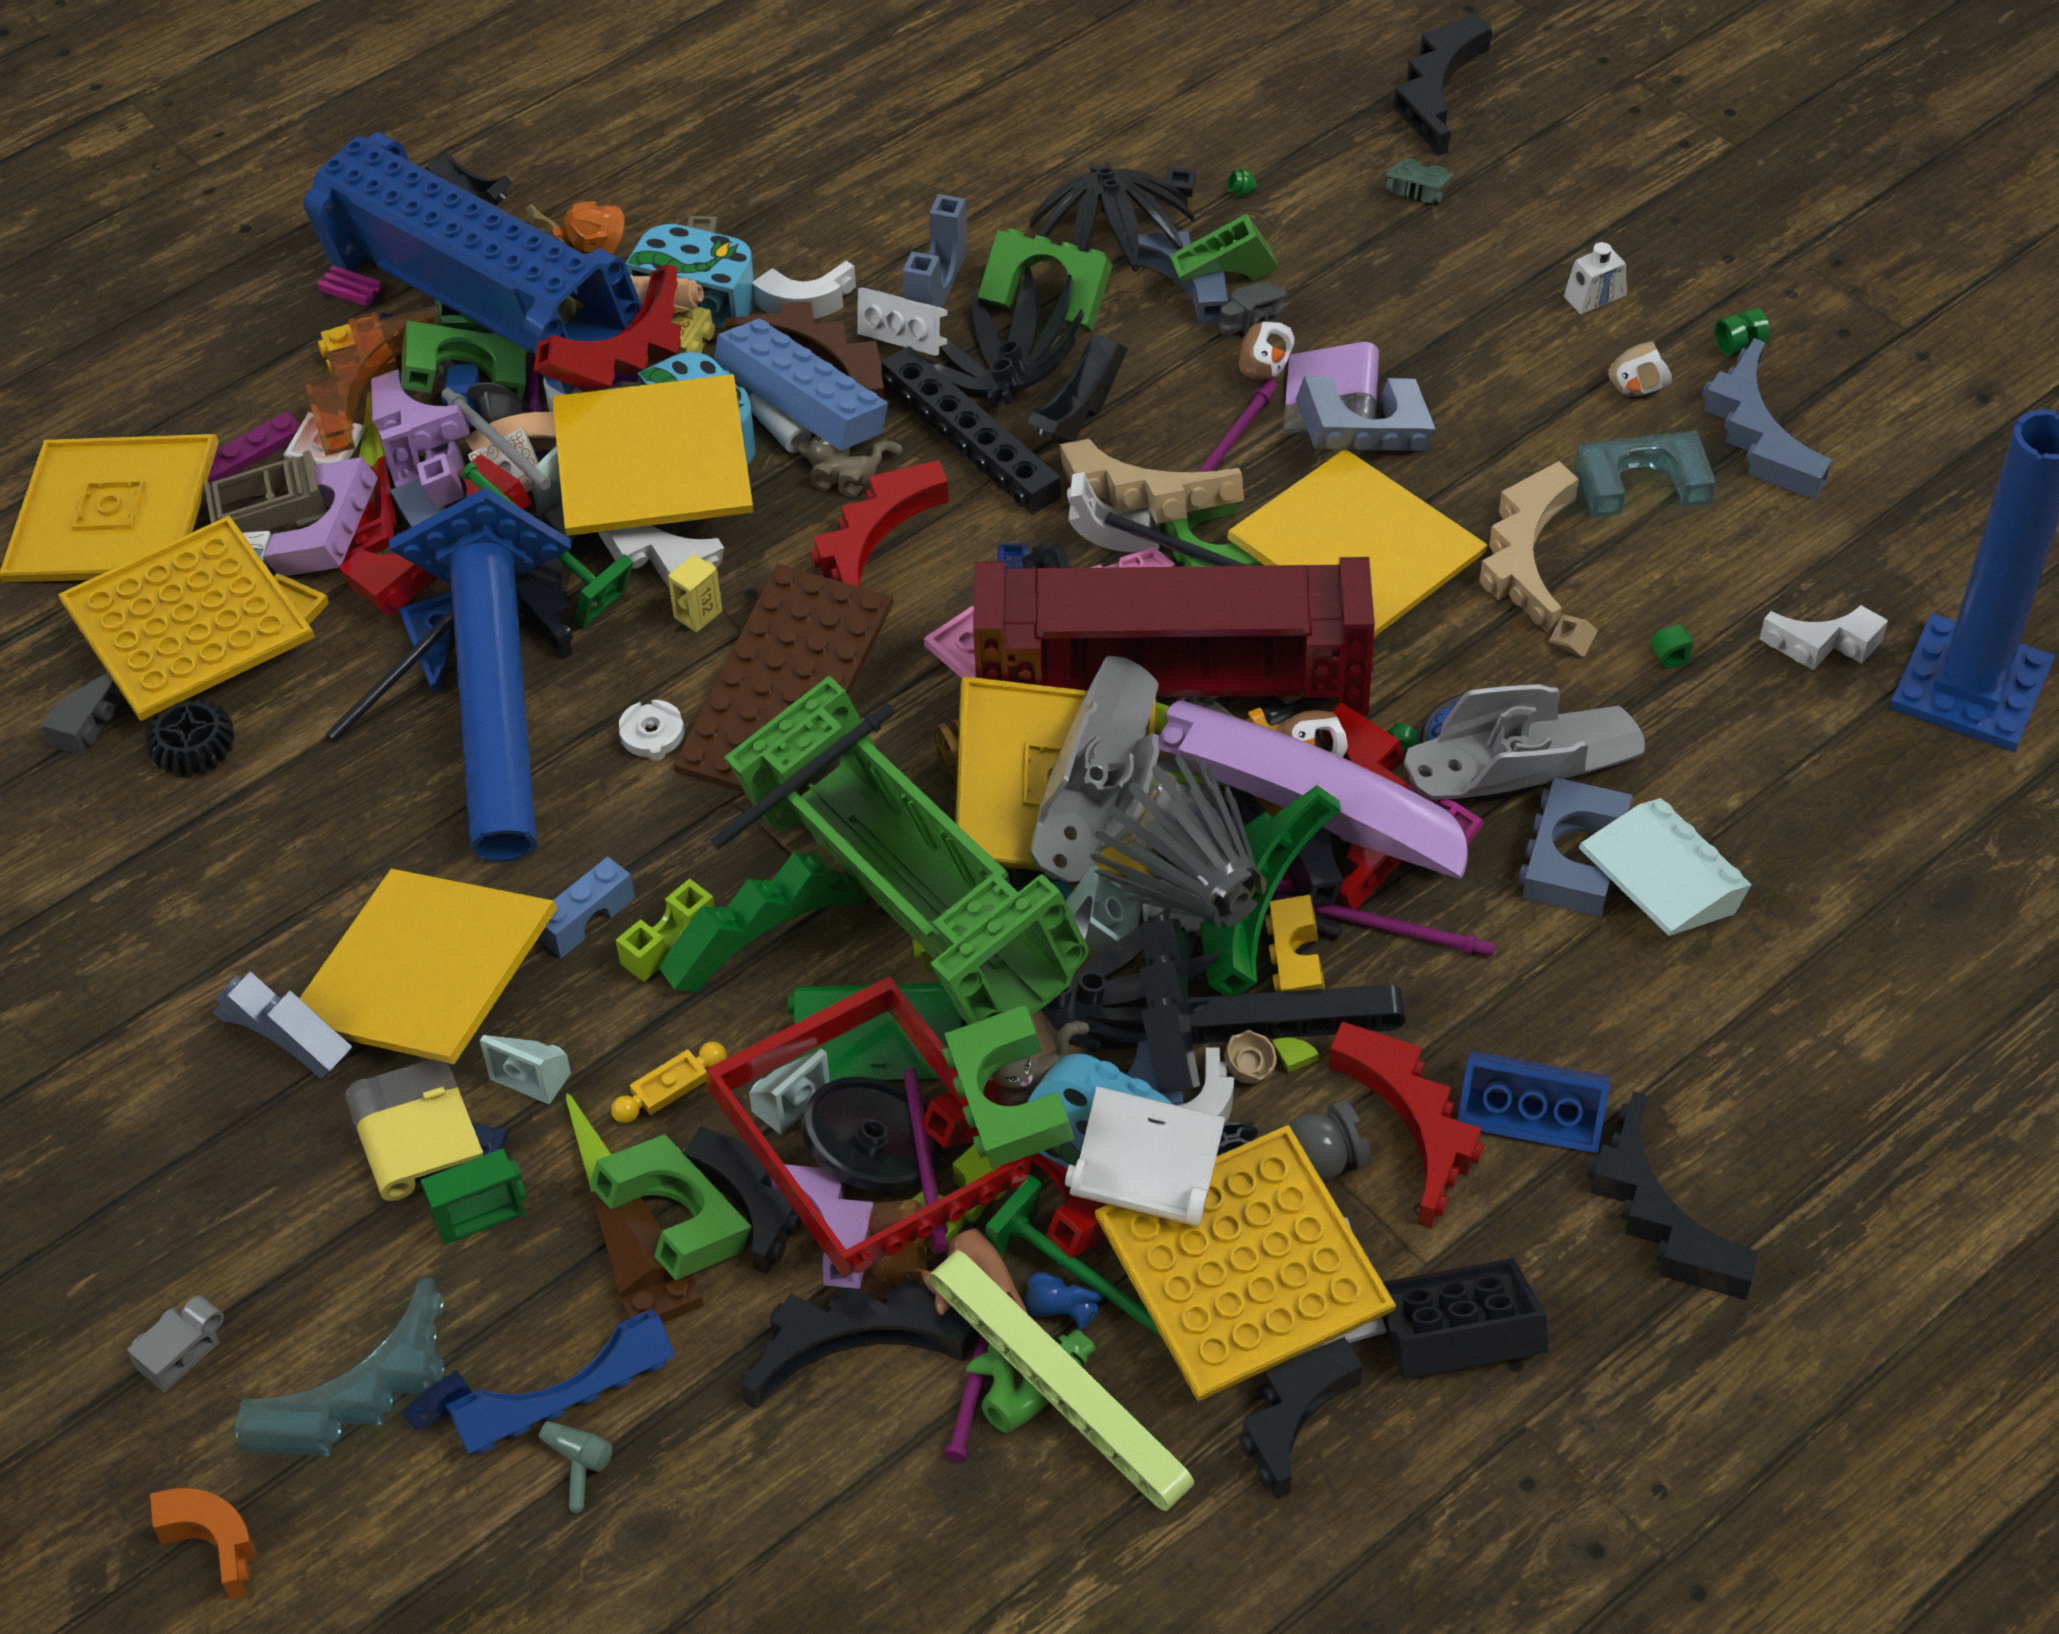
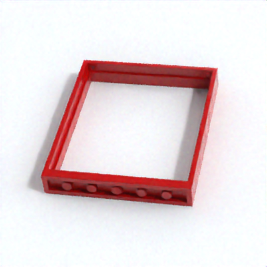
[706,976,1031,1278]

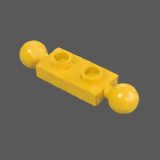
[611,1041,727,1124]

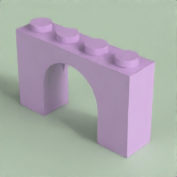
[263,457,378,576]

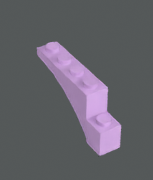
[417,439,467,509]

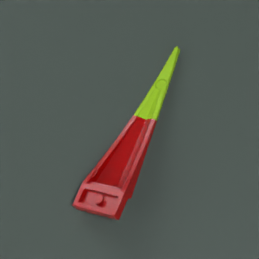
[342,392,397,564]

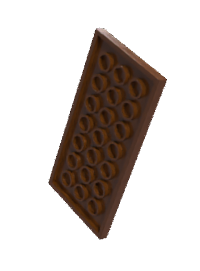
[674,564,894,795]

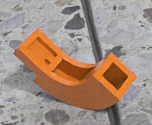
[150,1488,257,1600]

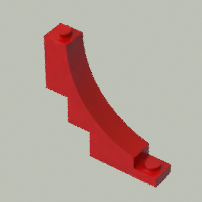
[1321,703,1409,910]

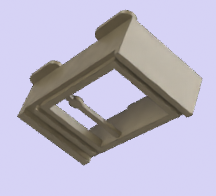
[204,450,328,533]

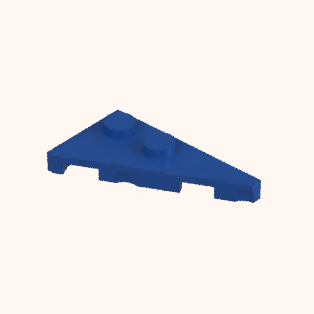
[399,592,454,693]

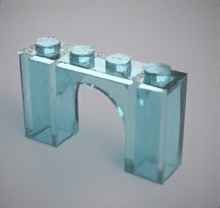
[1574,430,1716,518]

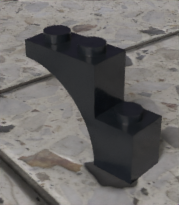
[425,151,513,206]

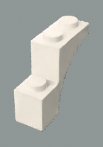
[1760,605,1888,670]

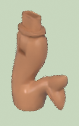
[921,1229,1027,1315]

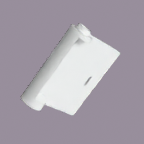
[1065,1086,1226,1227]

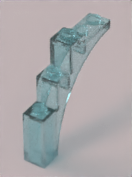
[234,1277,444,1456]

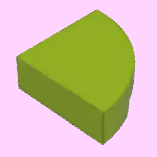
[1272,1038,1319,1073]

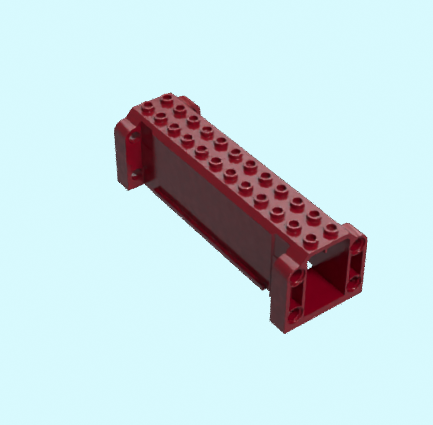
[973,557,1375,716]

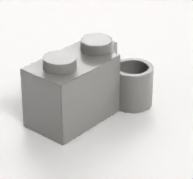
[127,1295,224,1393]

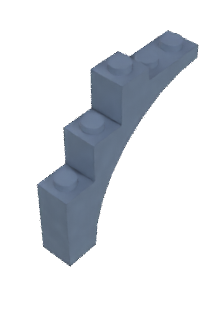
[1702,338,1832,500]

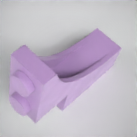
[371,369,470,453]
[772,1164,874,1289]

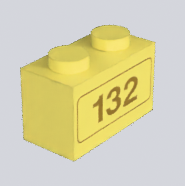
[657,306,715,362]
[668,554,722,633]

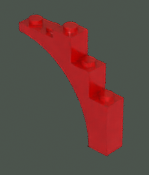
[534,264,681,392]
[810,460,949,587]
[1329,1022,1485,1228]

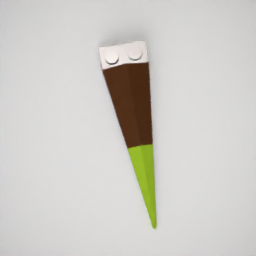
[566,1094,704,1323]

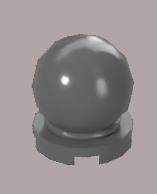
[1288,1099,1371,1182]

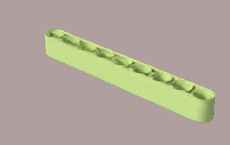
[928,1250,1194,1511]

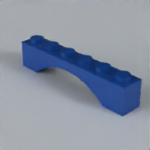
[446,1309,675,1454]

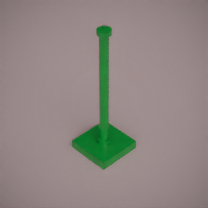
[460,462,634,629]
[985,1175,1163,1339]

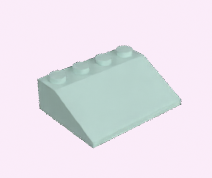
[1579,798,1752,936]

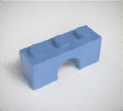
[538,856,635,959]

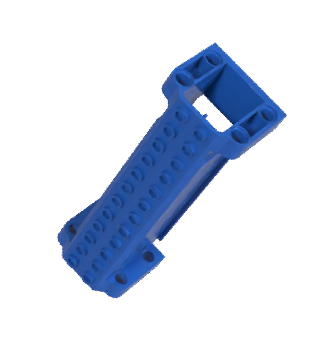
[303,132,641,395]

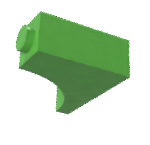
[1170,214,1279,283]

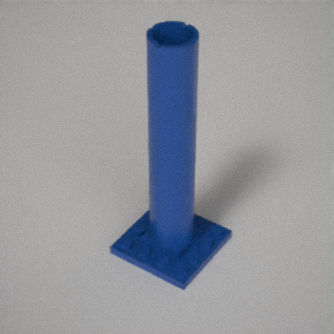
[1889,409,2059,752]
[389,487,571,863]

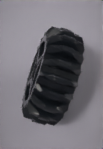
[145,697,235,777]

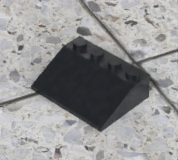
[1382,1258,1548,1379]

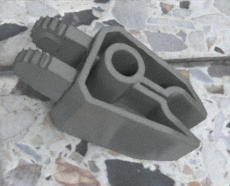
[1217,282,1288,335]

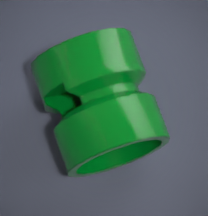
[1714,308,1770,356]

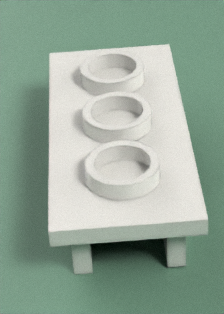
[857,287,947,356]

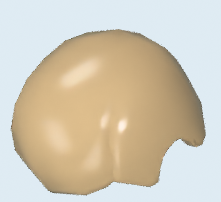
[1223,1030,1277,1084]

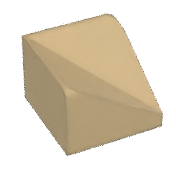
[1548,614,1598,657]

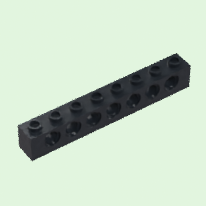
[881,346,1061,515]

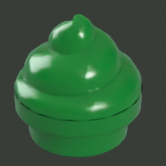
[1227,169,1258,197]
[1387,723,1418,754]

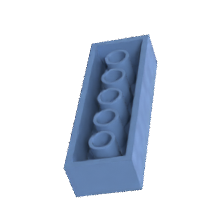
[714,318,888,451]

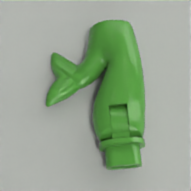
[966,1329,1096,1433]

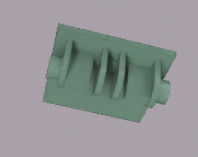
[1385,159,1454,204]

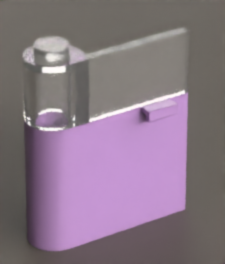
[1283,342,1379,435]

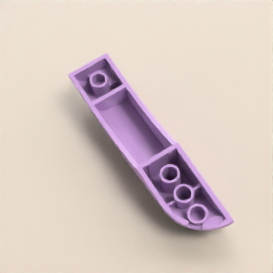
[1157,700,1468,879]

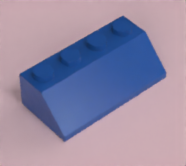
[1457,1051,1610,1153]

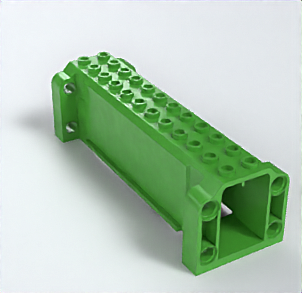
[724,676,1089,1025]

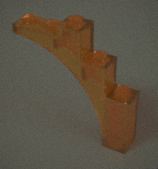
[305,304,443,456]

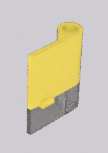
[345,1059,483,1201]

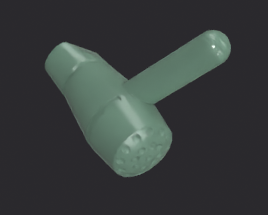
[539,1421,612,1514]

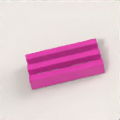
[317,266,383,307]

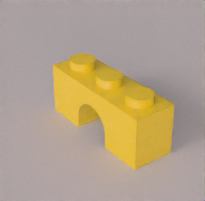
[1265,895,1325,992]

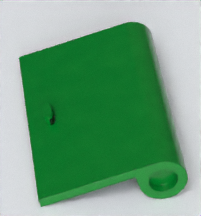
[788,982,961,1082]

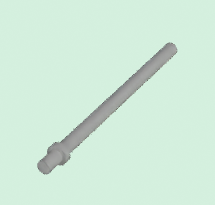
[442,388,551,490]

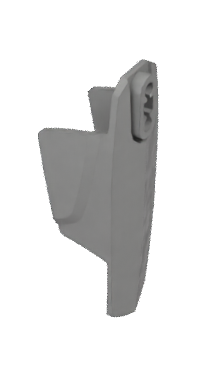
[1029,656,1159,884]
[1403,684,1645,800]

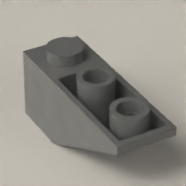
[41,672,125,756]

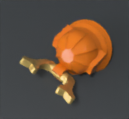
[526,201,624,254]

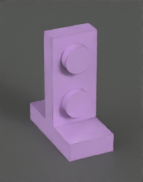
[379,422,421,488]

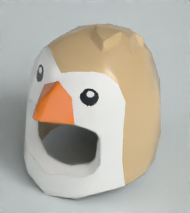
[1608,341,1672,396]

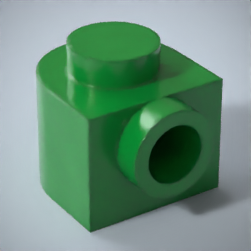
[1650,624,1694,668]

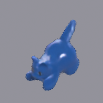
[1023,1272,1103,1331]

